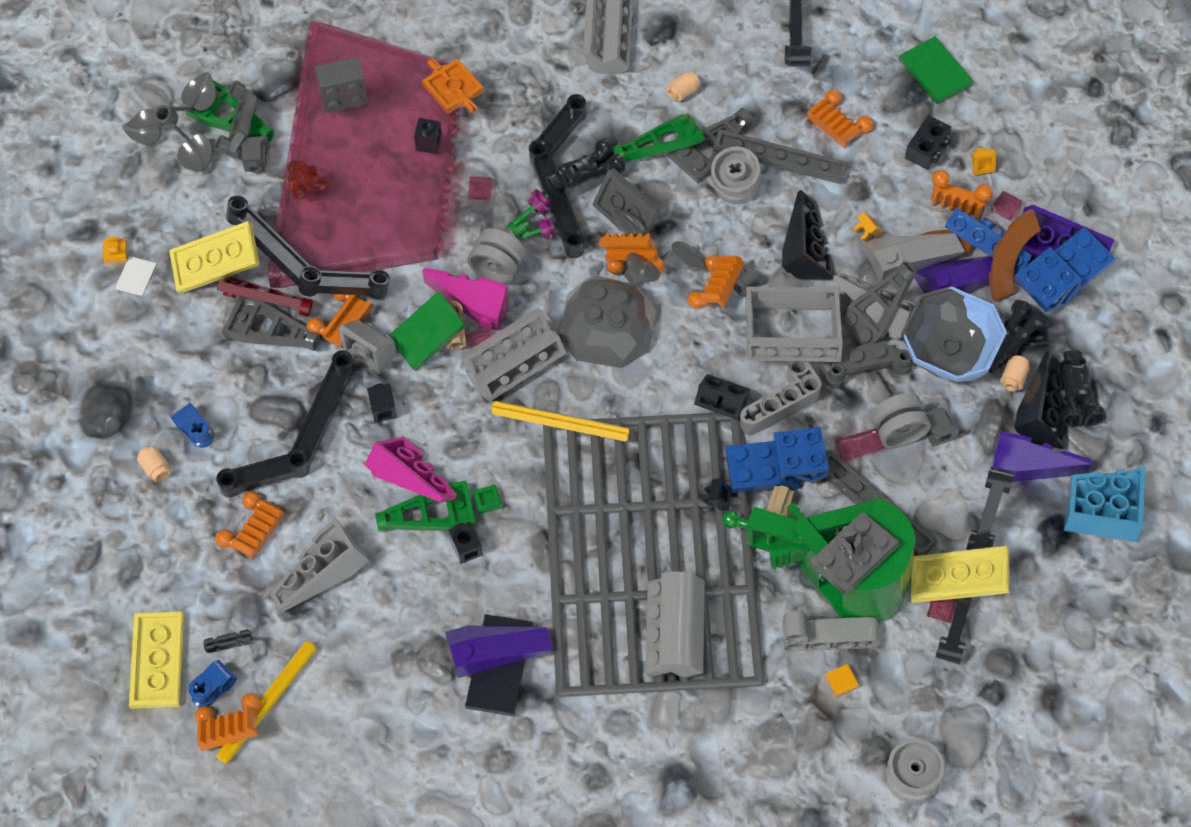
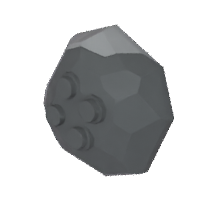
[558,276,657,368]

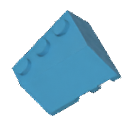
[1064,467,1146,542]

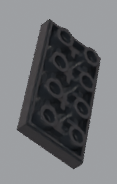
[465,614,533,717]

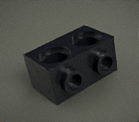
[904,115,952,170]
[694,374,751,420]

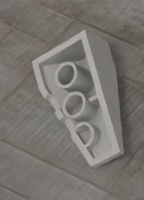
[862,233,965,281]
[833,274,916,340]
[270,518,369,612]

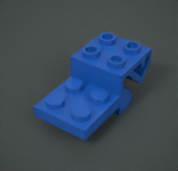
[1015,227,1116,312]
[725,427,829,493]

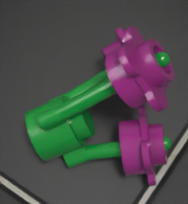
[507,189,556,240]

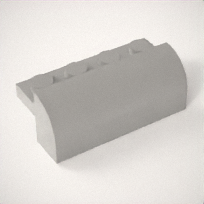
[583,0,633,74]
[461,308,566,401]
[645,571,705,678]

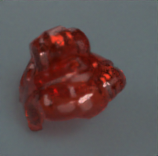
[286,160,329,199]

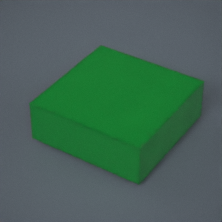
[473,484,502,515]

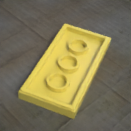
[169,221,260,294]
[911,546,1009,603]
[129,611,185,709]

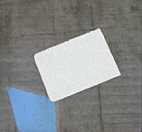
[115,256,157,296]

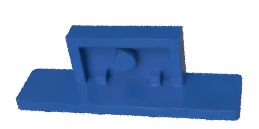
[945,208,1032,273]

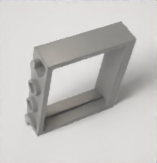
[745,287,843,362]

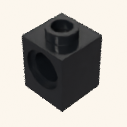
[414,118,442,154]
[367,383,397,423]
[448,521,483,564]

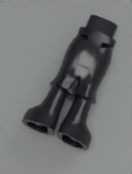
[546,137,625,191]
[988,300,1050,374]
[1061,350,1107,427]

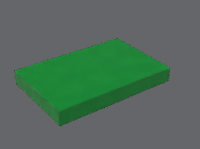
[899,36,973,105]
[388,291,467,371]

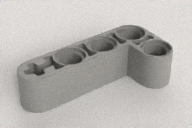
[740,361,821,435]
[782,611,880,652]

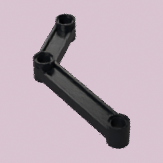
[784,0,811,67]
[529,94,586,258]
[226,195,390,300]
[216,350,355,498]
[935,466,1015,665]

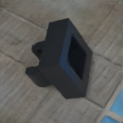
[703,478,732,511]

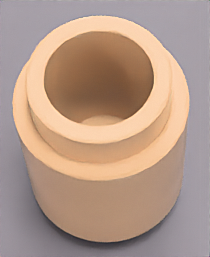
[667,72,700,101]
[1000,356,1030,392]
[137,446,171,482]

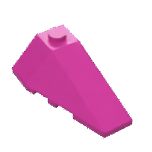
[422,268,509,331]
[364,436,457,502]

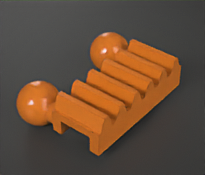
[807,89,874,149]
[931,170,993,219]
[599,233,665,274]
[687,255,744,309]
[306,294,373,348]
[215,491,285,560]
[195,693,261,751]

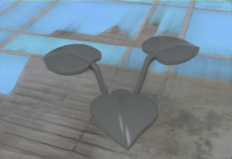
[122,72,216,171]
[610,210,705,284]

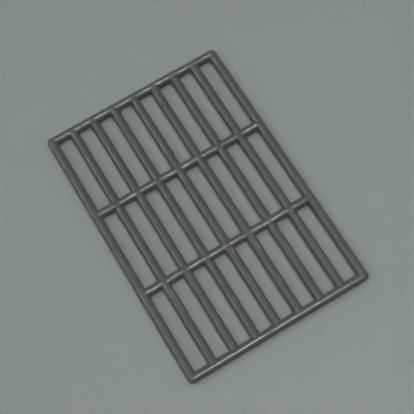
[543,412,764,697]

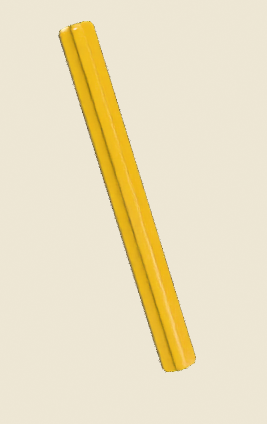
[491,401,630,441]
[216,641,316,764]

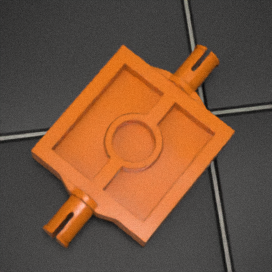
[422,58,484,114]

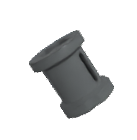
[733,267,762,297]

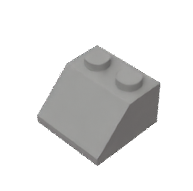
[339,320,397,374]

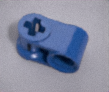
[170,402,213,448]
[188,660,237,708]

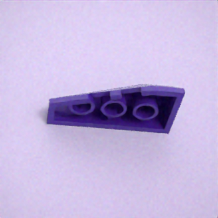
[1022,205,1115,256]
[914,256,993,294]
[991,431,1092,482]
[445,625,554,678]

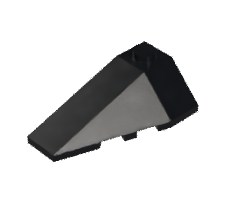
[782,190,833,280]
[1014,351,1067,449]

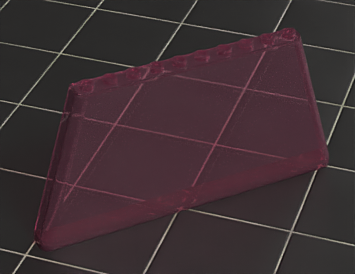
[269,21,461,288]

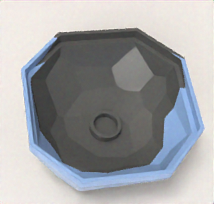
[901,286,1007,382]

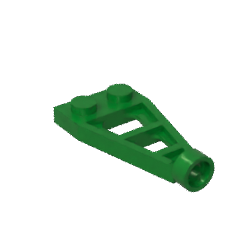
[186,80,274,143]
[612,113,705,161]
[375,480,476,532]

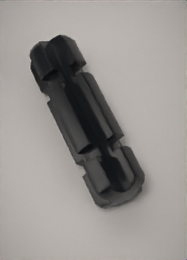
[203,629,252,653]

